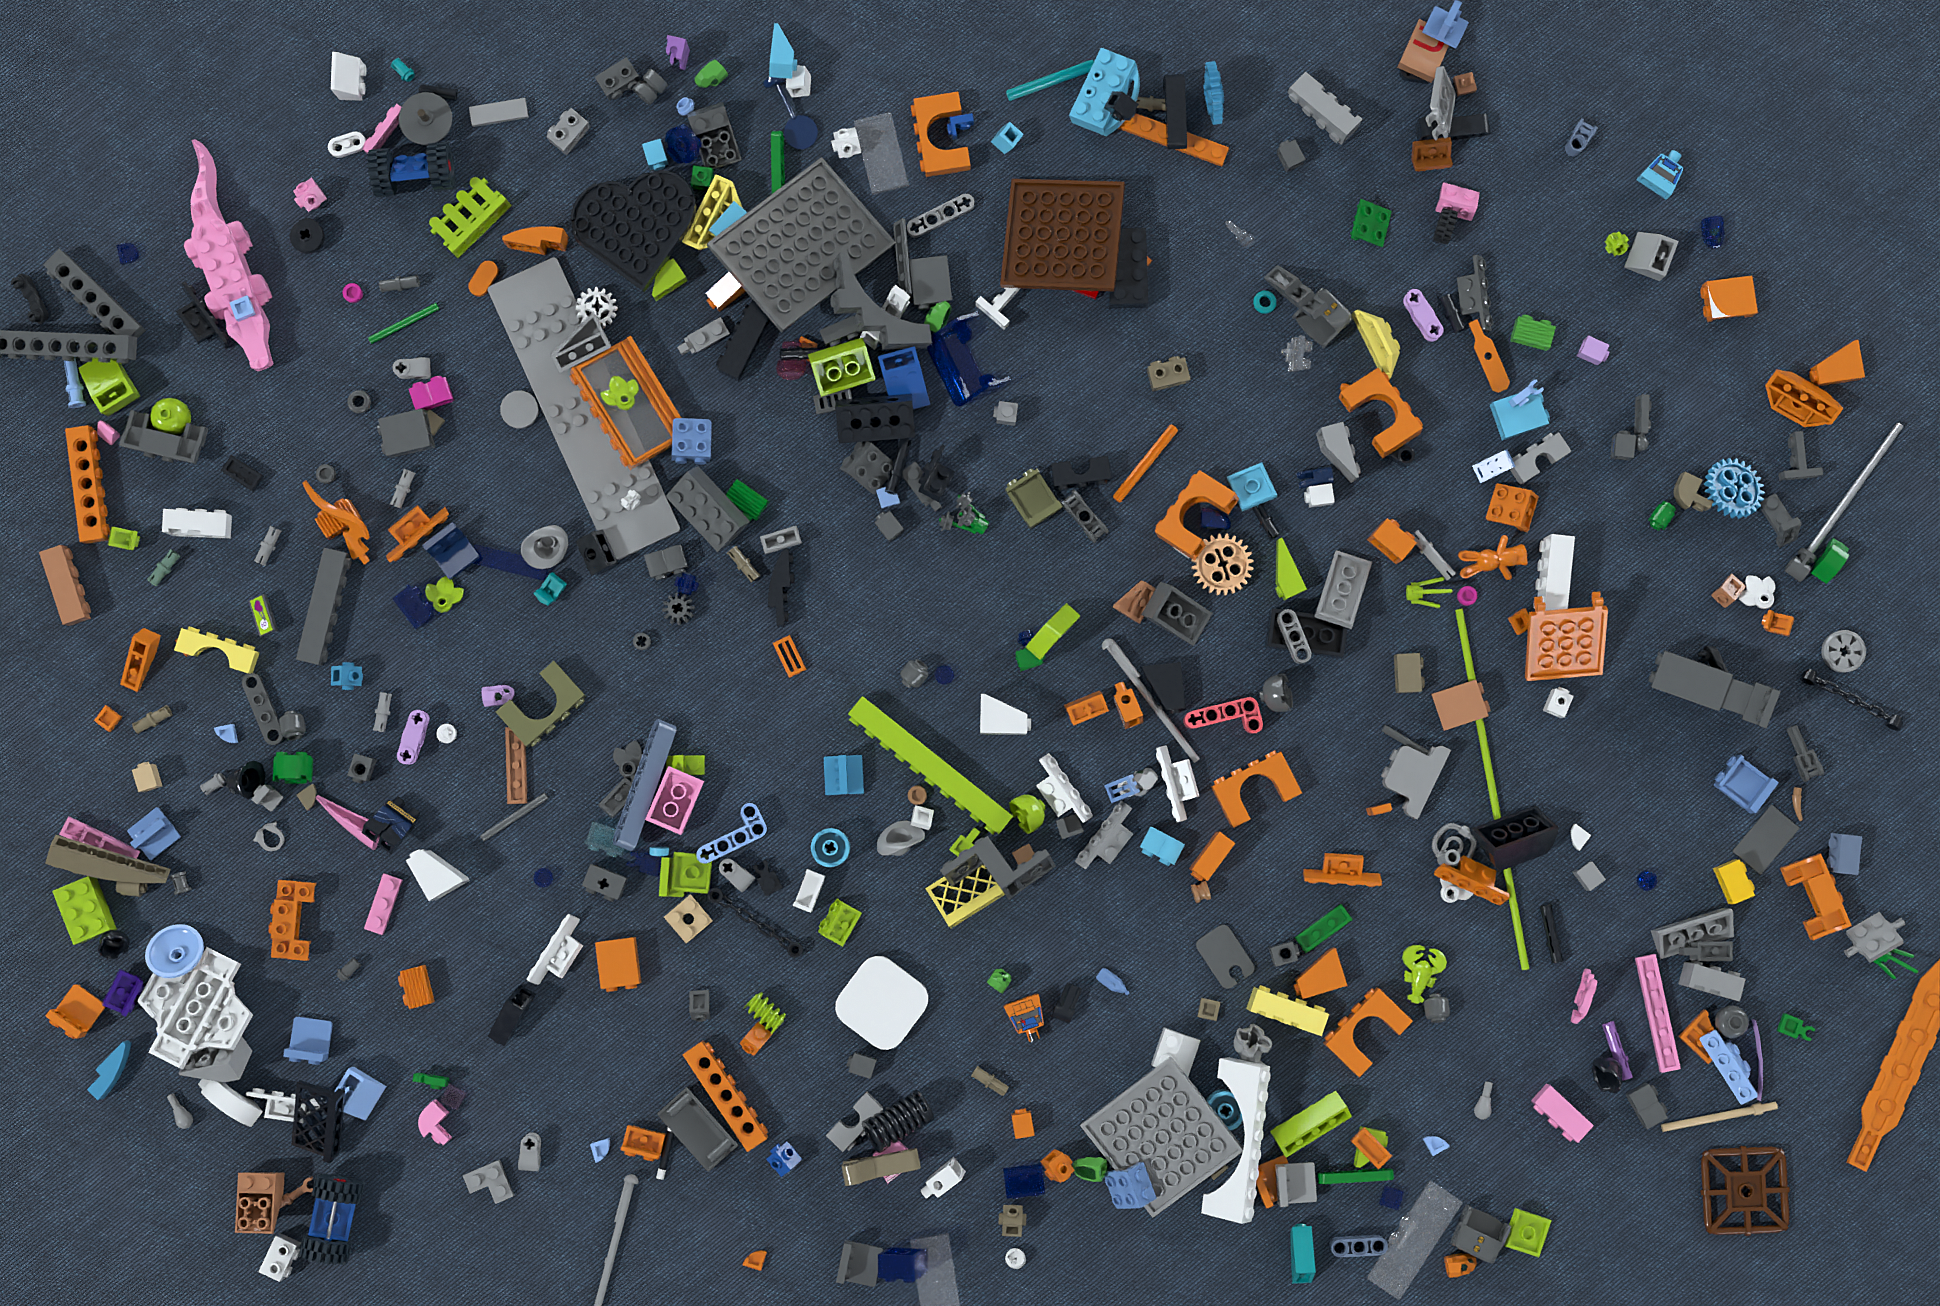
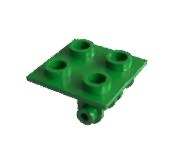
[1350,199,1392,247]

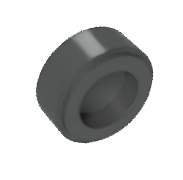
[316,464,336,484]

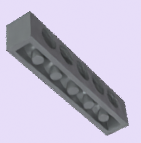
[43,249,146,339]

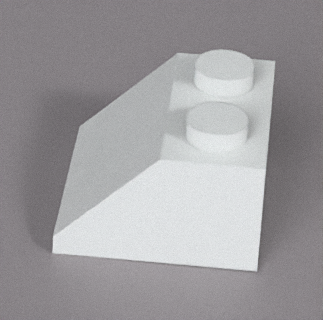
[331,52,366,100]
[1151,1028,1200,1077]

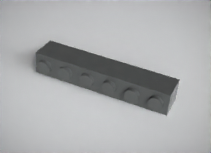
[296,548,352,666]

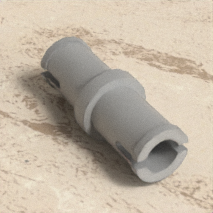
[390,469,416,509]
[254,526,281,566]
[373,692,392,732]

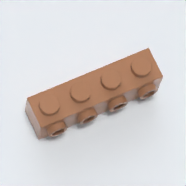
[39,545,91,626]

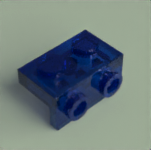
[392,584,435,629]
[1003,1163,1045,1199]

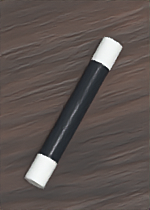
[656,1128,674,1180]

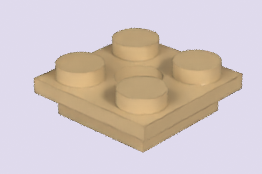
[664,894,713,943]

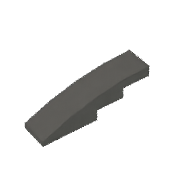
[1264,265,1329,320]

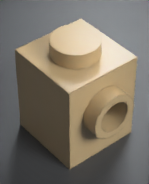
[132,762,163,792]

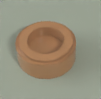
[908,786,927,805]

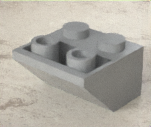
[1624,232,1679,281]

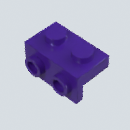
[102,969,144,1017]

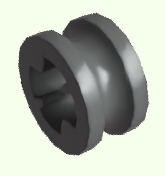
[633,633,651,650]

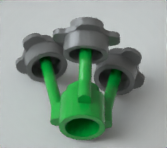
[939,492,989,535]

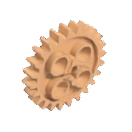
[1191,533,1254,596]

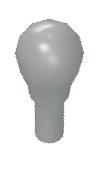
[1474,1081,1493,1119]
[167,1093,193,1129]

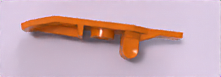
[1468,319,1510,393]

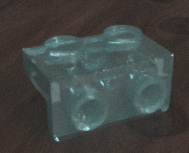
[584,821,625,858]

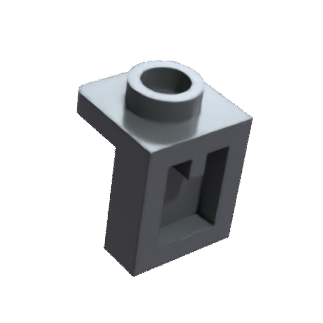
[689,990,711,1022]

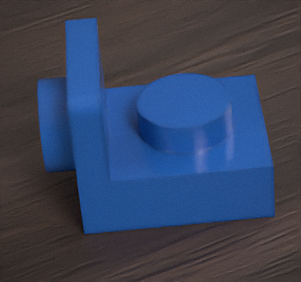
[947,113,974,140]

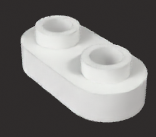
[328,132,366,158]

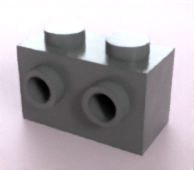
[595,57,641,101]

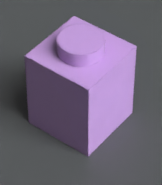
[1577,336,1609,365]

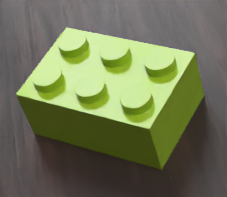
[808,338,876,397]
[52,876,117,945]

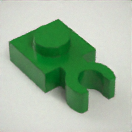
[1777,1013,1815,1041]
[413,1072,449,1089]

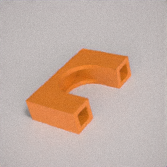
[910,92,971,177]
[1339,368,1423,458]
[1155,470,1239,561]
[1211,750,1302,828]
[1323,987,1413,1077]

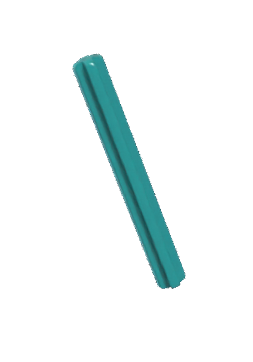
[1006,60,1094,101]

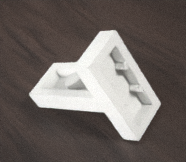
[976,288,1021,330]

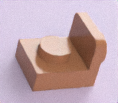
[1711,574,1746,608]

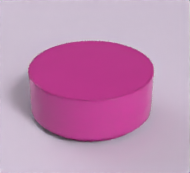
[343,283,363,303]
[1457,586,1477,606]

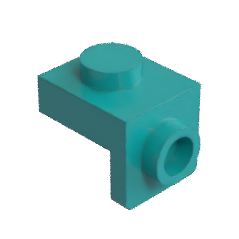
[534,572,567,606]

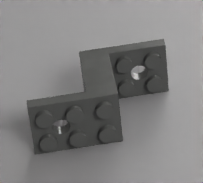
[940,836,1056,900]

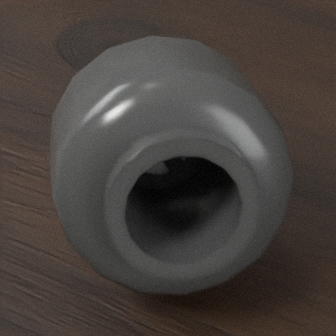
[900,659,929,688]
[279,711,306,741]
[1424,994,1450,1023]

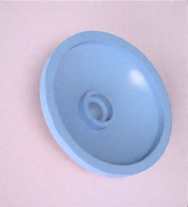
[145,924,204,978]

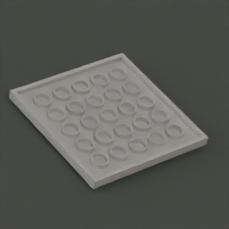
[1080,1056,1243,1218]

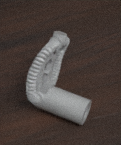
[1432,823,1477,868]

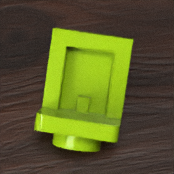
[108,527,140,550]

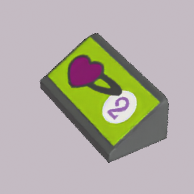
[248,594,278,637]

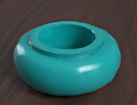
[1253,290,1277,314]

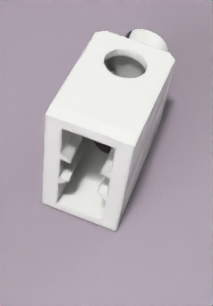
[921,1157,966,1199]

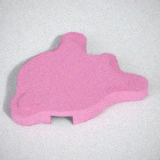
[1571,968,1597,1024]

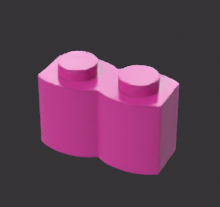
[409,376,454,411]

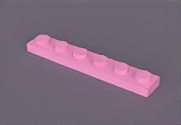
[1635,954,1681,1073]

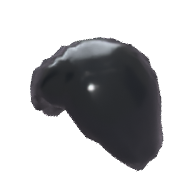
[1592,1056,1623,1094]

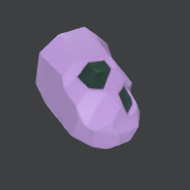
[481,685,515,707]

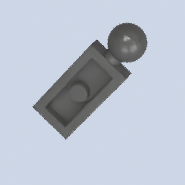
[1634,394,1652,451]
[598,772,636,819]

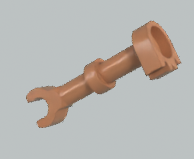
[277,1177,313,1218]

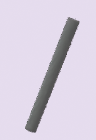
[480,792,549,842]

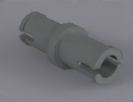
[379,275,420,293]

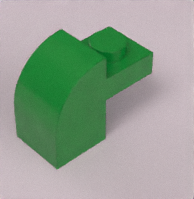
[1811,538,1849,584]

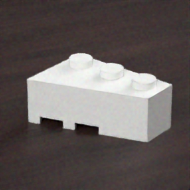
[162,508,232,539]

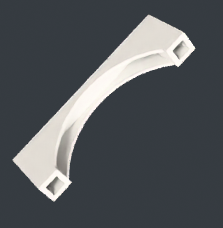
[1201,1057,1270,1224]

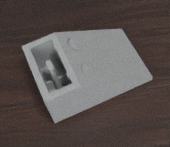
[1316,422,1361,483]
[179,1036,252,1083]

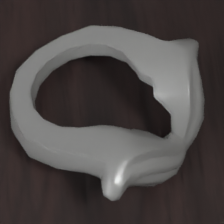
[253,822,284,851]

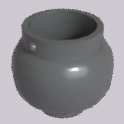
[1715,1005,1749,1038]

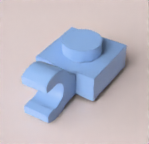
[1508,380,1544,407]

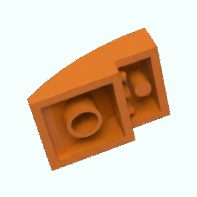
[502,227,569,255]

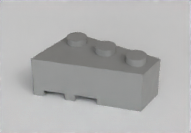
[1678,960,1746,1001]

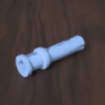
[64,358,86,408]

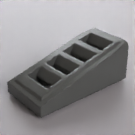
[813,388,852,415]

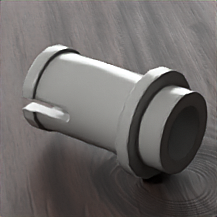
[200,773,227,795]

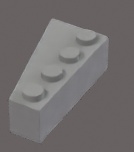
[1287,72,1363,145]

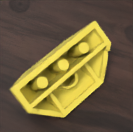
[682,175,743,250]
[1352,310,1400,380]

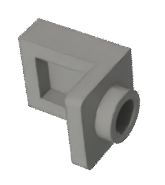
[251,785,284,811]

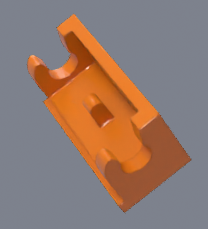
[1064,691,1109,726]

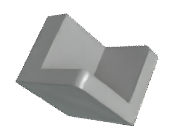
[1573,861,1606,891]

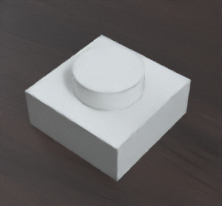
[911,805,934,830]

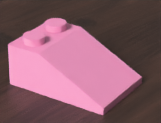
[645,766,704,835]

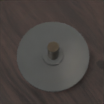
[399,92,452,145]

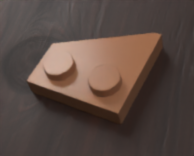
[1113,581,1156,623]

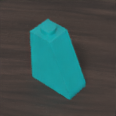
[1290,1224,1316,1284]

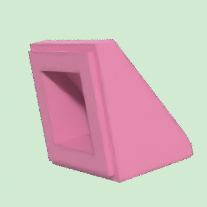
[97,421,120,445]

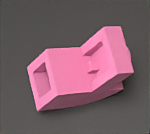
[418,1099,452,1145]

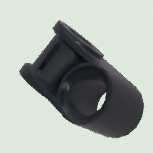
[1377,444,1415,467]

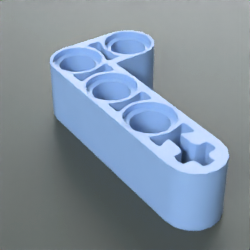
[696,803,767,864]

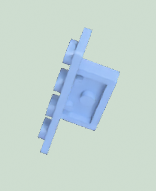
[1699,1030,1758,1104]

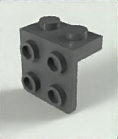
[839,441,893,494]

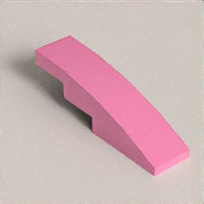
[59,816,140,859]

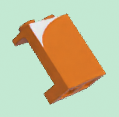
[1700,276,1758,322]

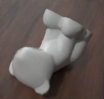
[1233,1024,1272,1072]

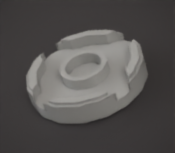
[500,390,539,429]

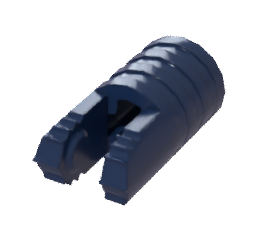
[1296,466,1334,489]

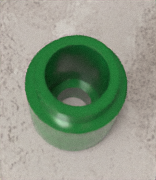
[1648,501,1676,531]

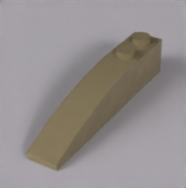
[45,835,171,883]

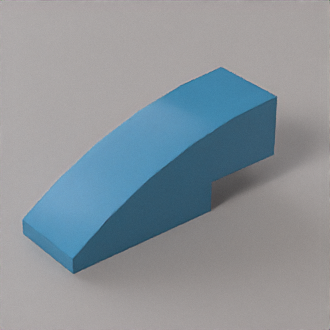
[87,1040,131,1100]

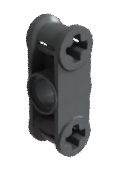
[1059,489,1109,544]

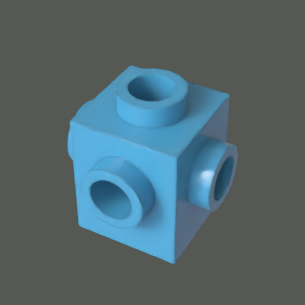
[331,662,363,690]

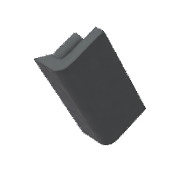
[657,1087,738,1172]

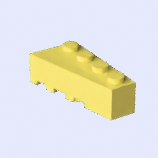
[1246,985,1329,1036]

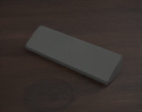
[893,218,913,298]

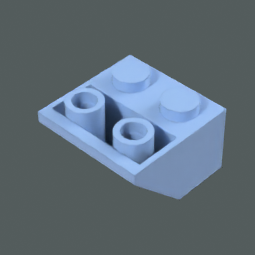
[334,1067,387,1120]

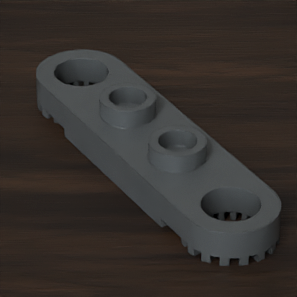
[242,673,284,745]

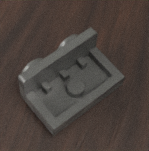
[820,316,862,347]

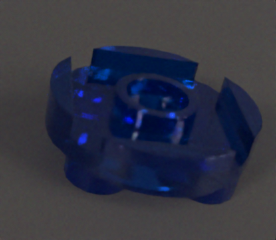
[665,124,702,164]

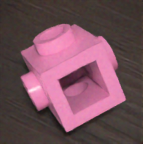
[293,177,327,212]

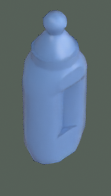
[1096,968,1129,995]

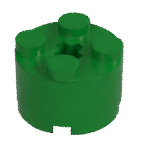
[273,752,313,784]

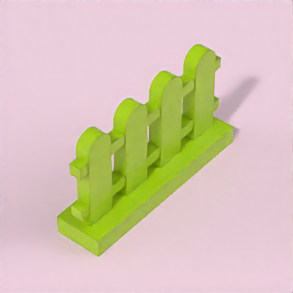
[429,177,512,258]

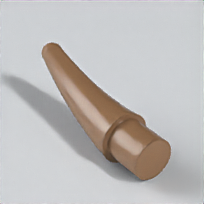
[1792,787,1803,821]

